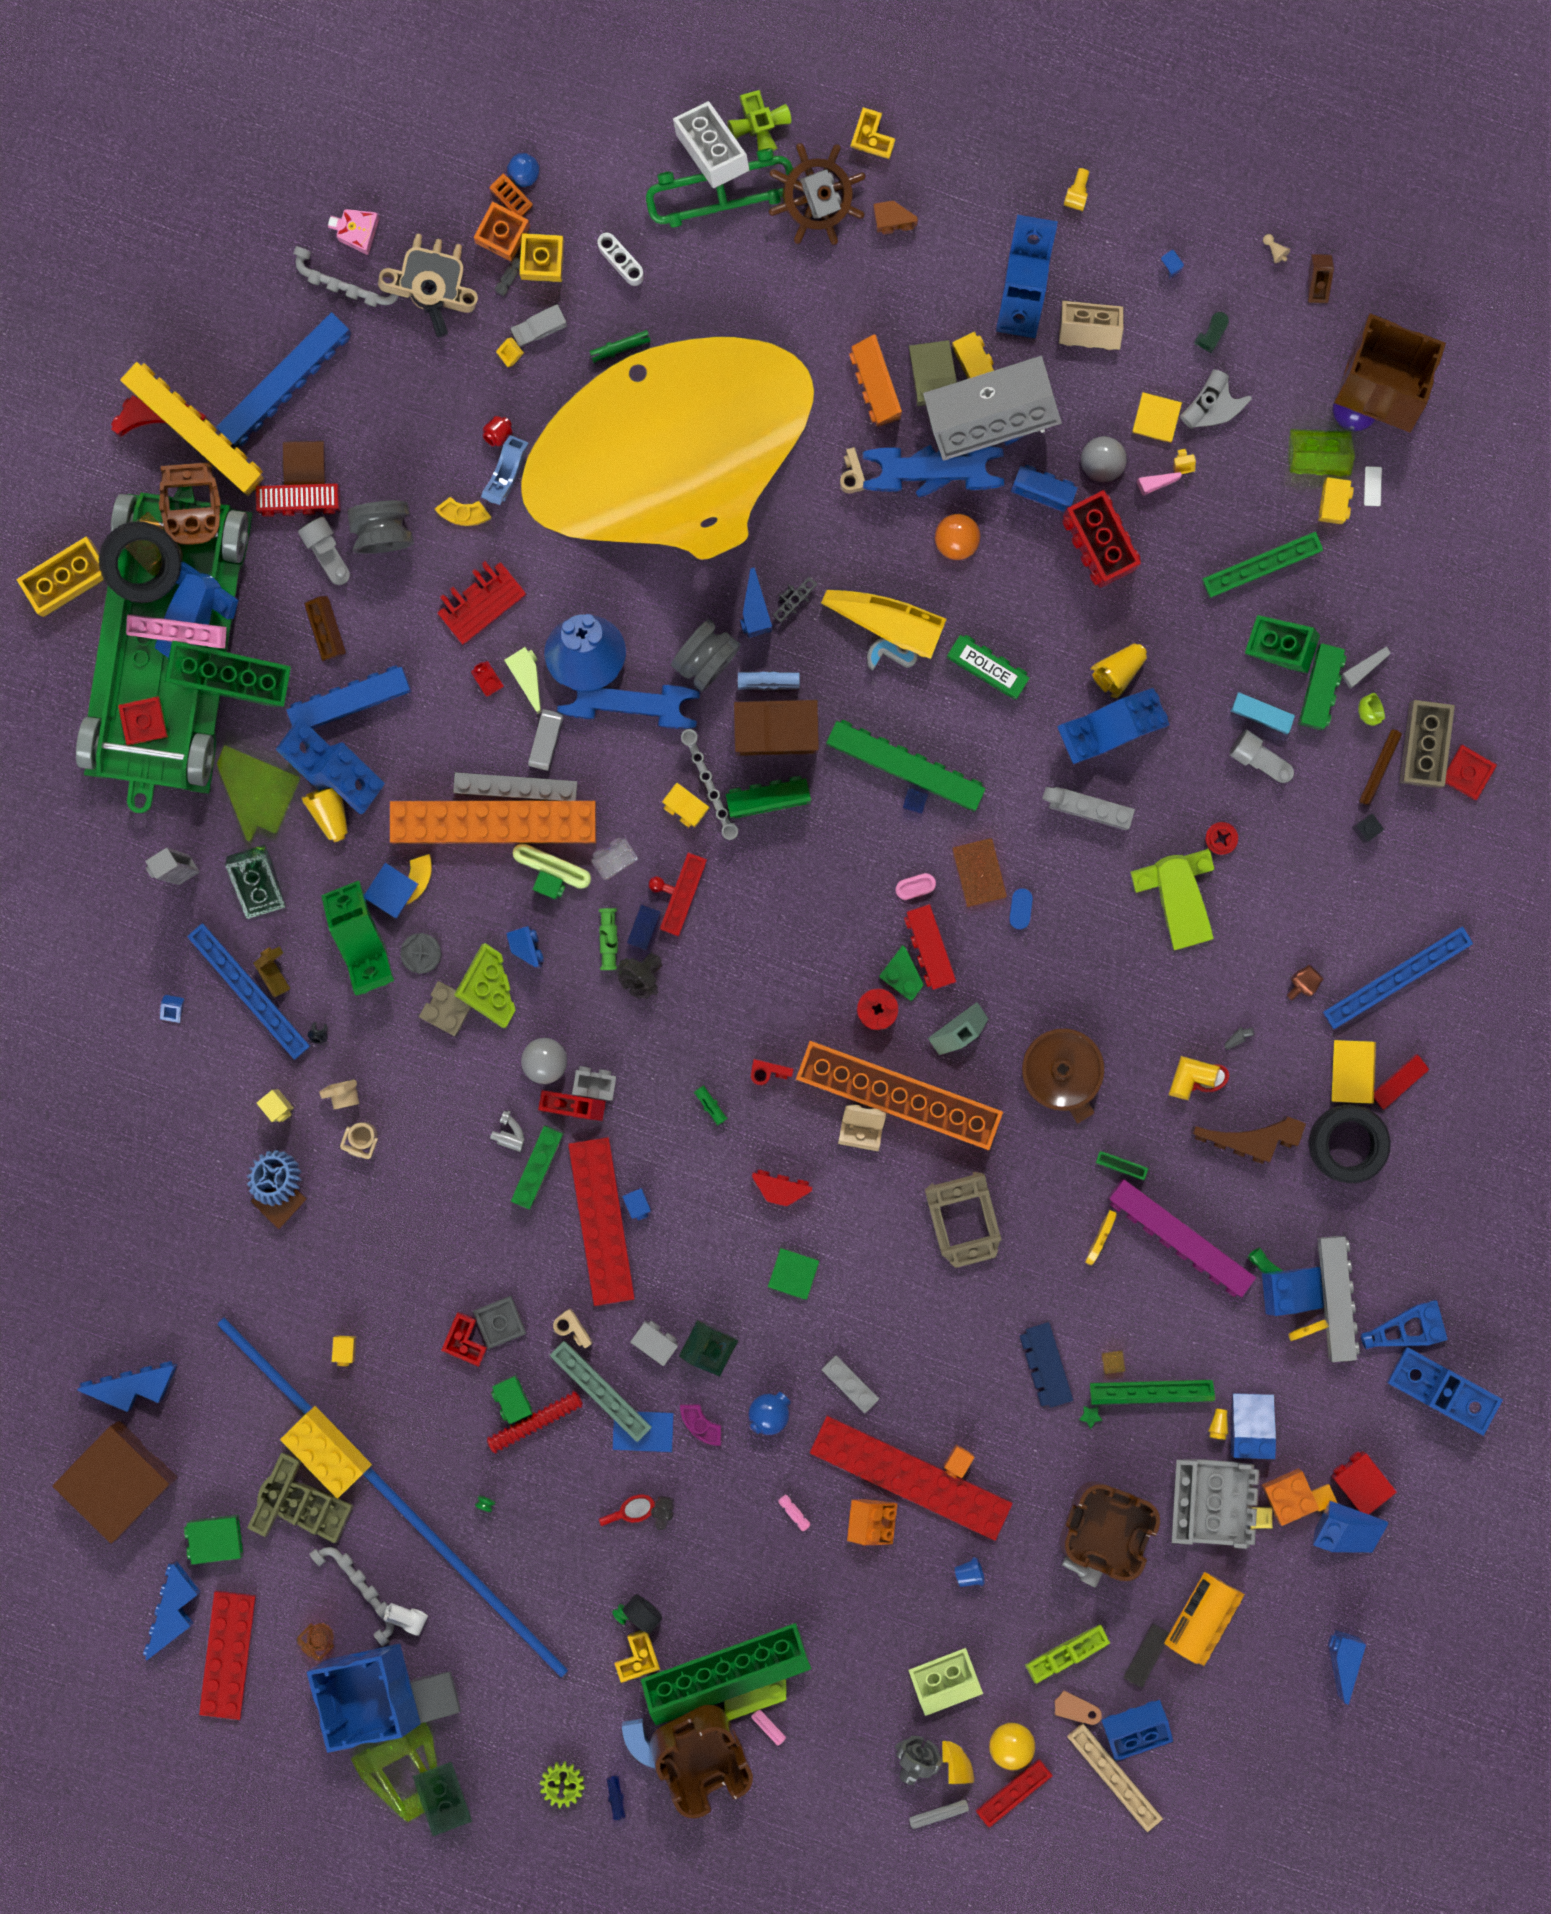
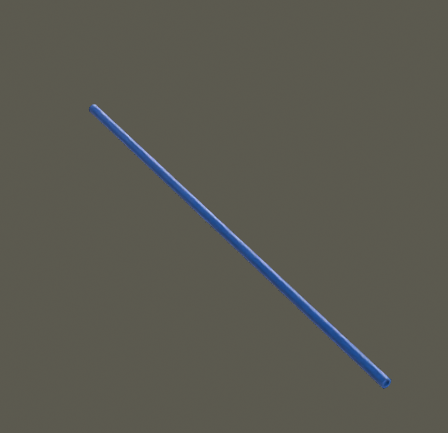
[217,1317,568,1677]

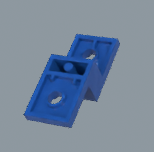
[275,719,385,814]
[1387,1347,1503,1436]

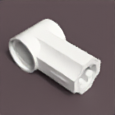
[384,1603,428,1635]

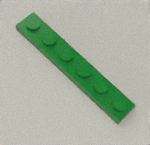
[1202,532,1323,598]
[1089,1380,1215,1404]

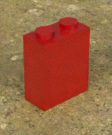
[1331,1451,1397,1515]

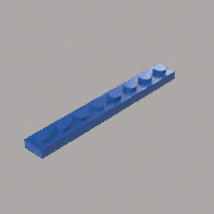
[187,923,311,1060]
[1322,926,1473,1029]

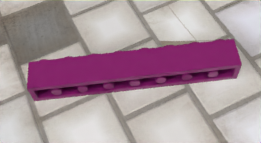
[1108,1179,1256,1298]

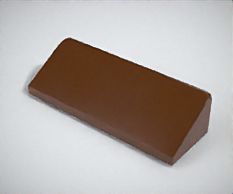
[304,596,346,661]

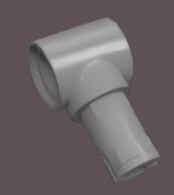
[1062,1557,1103,1587]

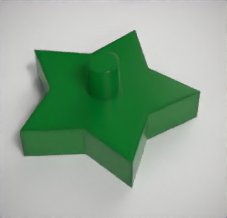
[1078,1406,1102,1429]

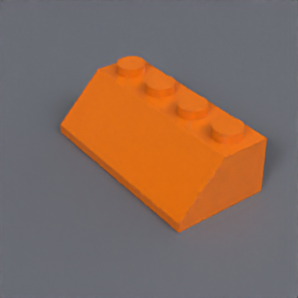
[849,334,902,427]

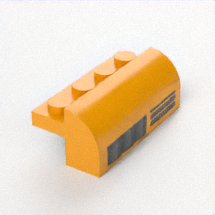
[1164,1572,1245,1666]

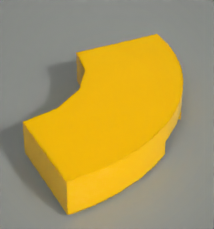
[435,497,492,526]
[405,854,432,906]
[1085,1210,1116,1265]

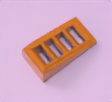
[489,173,533,216]

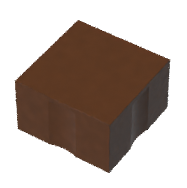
[1334,313,1446,433]
[734,700,819,756]
[52,1420,178,1544]

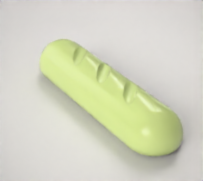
[513,843,591,889]

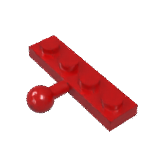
[648,853,707,936]

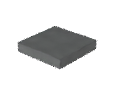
[473,1295,526,1349]

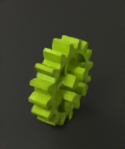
[540,1761,585,1808]

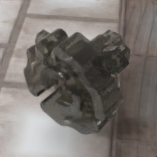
[616,952,663,999]

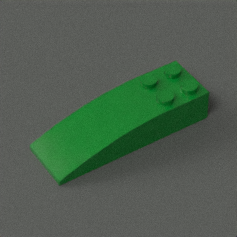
[165,641,291,707]

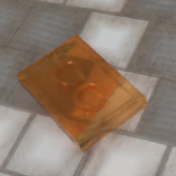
[952,838,1007,907]

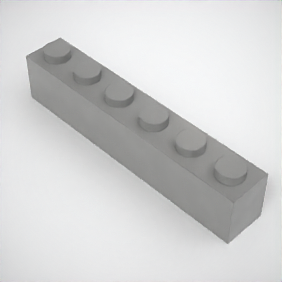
[145,848,200,885]
[1317,1236,1359,1362]

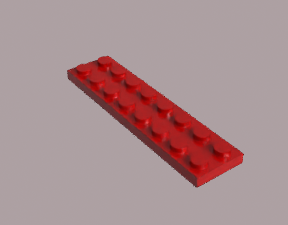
[568,1137,635,1306]

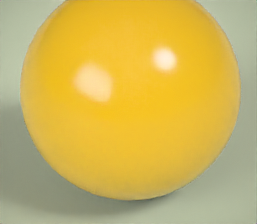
[989,1723,1035,1770]

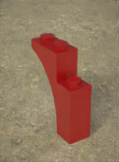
[111,395,209,437]

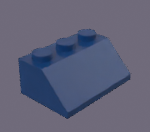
[1010,465,1078,513]
[1102,1700,1173,1762]

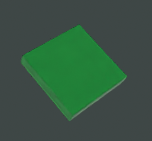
[768,1248,819,1300]

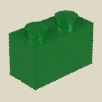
[491,1375,533,1424]

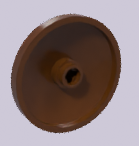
[1022,1029,1104,1111]

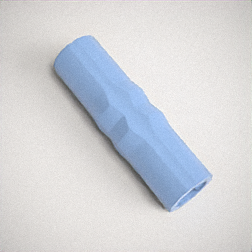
[738,672,800,691]

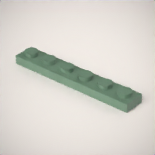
[549,1340,652,1442]

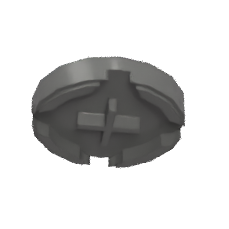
[400,933,442,974]

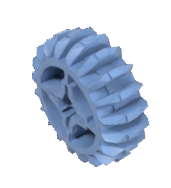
[246,1150,302,1206]

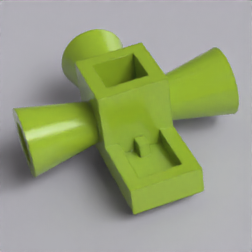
[727,90,791,151]

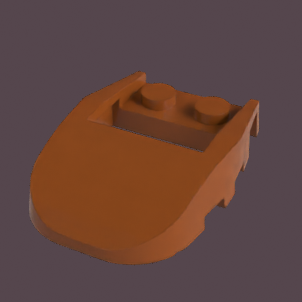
[159,462,220,545]

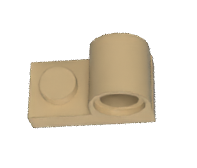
[840,447,866,494]
[553,1308,593,1348]

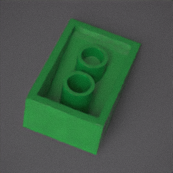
[1245,615,1320,673]

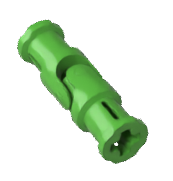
[599,908,618,970]

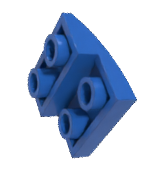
[364,863,419,919]

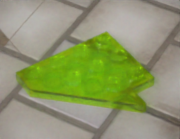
[217,745,300,842]

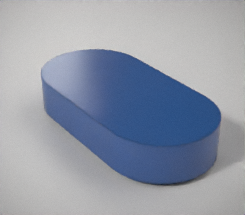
[1009,888,1033,929]

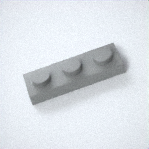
[821,1355,879,1413]

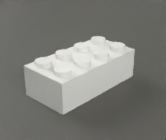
[673,101,749,188]

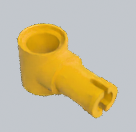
[1063,168,1089,211]

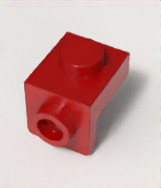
[471,661,504,697]

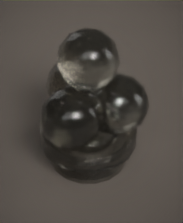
[651,1496,675,1530]

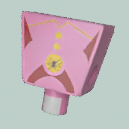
[328,209,380,255]

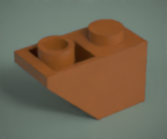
[873,200,918,234]

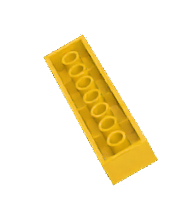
[120,362,264,496]

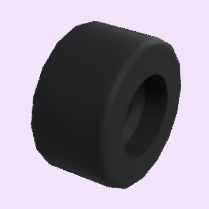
[623,1594,663,1633]

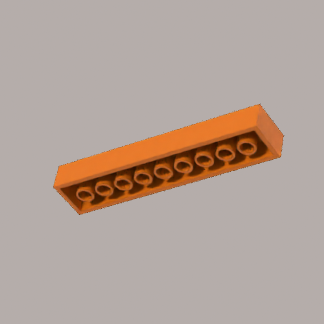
[390,801,597,844]
[796,1041,1003,1150]

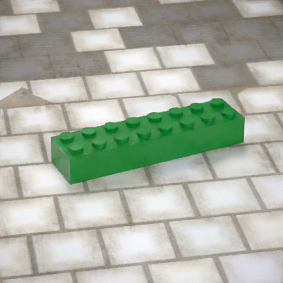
[641,1623,812,1726]

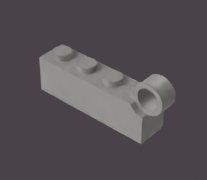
[1042,787,1135,831]

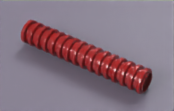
[487,1391,583,1454]

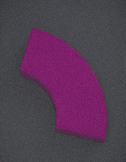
[680,1404,721,1446]

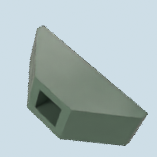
[928,1002,988,1055]

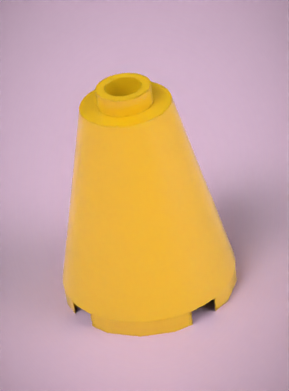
[1091,643,1147,698]
[301,788,348,842]

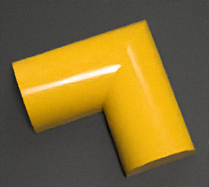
[850,107,895,159]
[1169,1056,1220,1101]
[614,1630,660,1683]

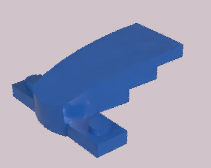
[155,562,239,658]

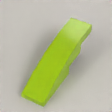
[1025,1625,1110,1683]

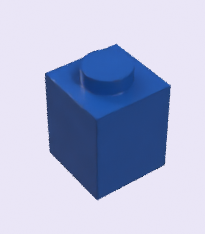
[622,1188,651,1221]

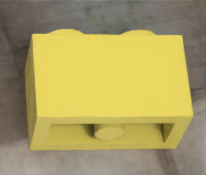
[257,1089,294,1122]

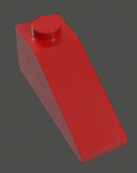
[538,1090,606,1121]

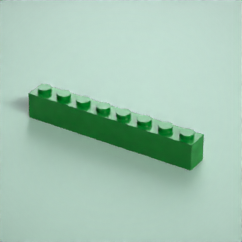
[826,720,986,812]

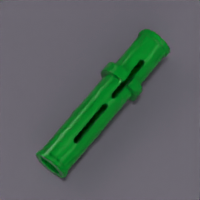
[589,330,651,363]

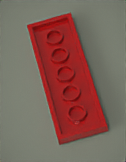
[199,1591,256,1720]

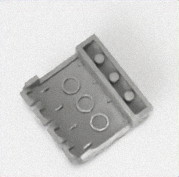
[1172,1459,1259,1549]

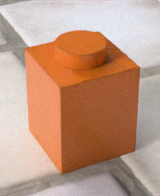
[943,1444,975,1479]

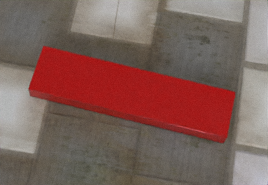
[976,1759,1053,1828]

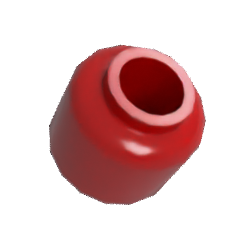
[482,416,513,447]

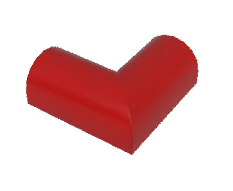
[441,1312,487,1367]

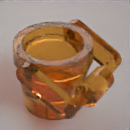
[296,1623,334,1662]

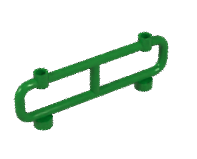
[646,148,794,227]

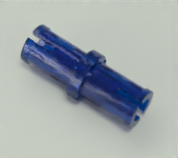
[606,1776,626,1820]

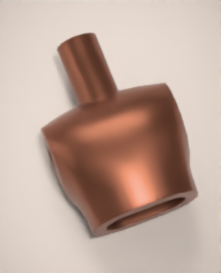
[1287,964,1324,1000]

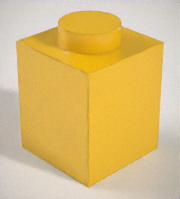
[332,1335,356,1366]

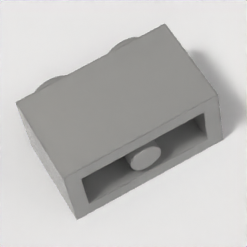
[631,1320,679,1366]

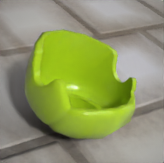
[1358,693,1385,726]

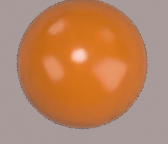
[935,514,981,560]

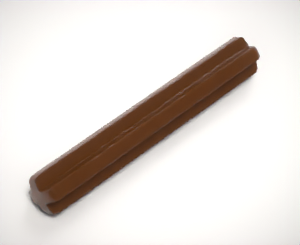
[1359,729,1402,805]

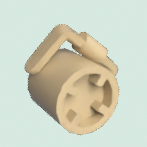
[319,1080,360,1109]
[340,1122,378,1159]

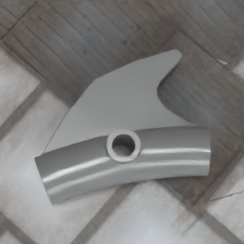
[1180,370,1251,429]

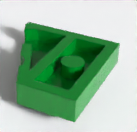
[879,945,923,1001]

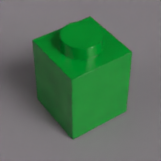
[532,871,566,900]

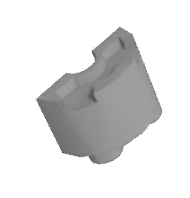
[572,1066,616,1101]

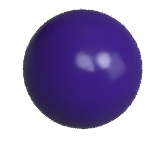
[1333,400,1376,432]

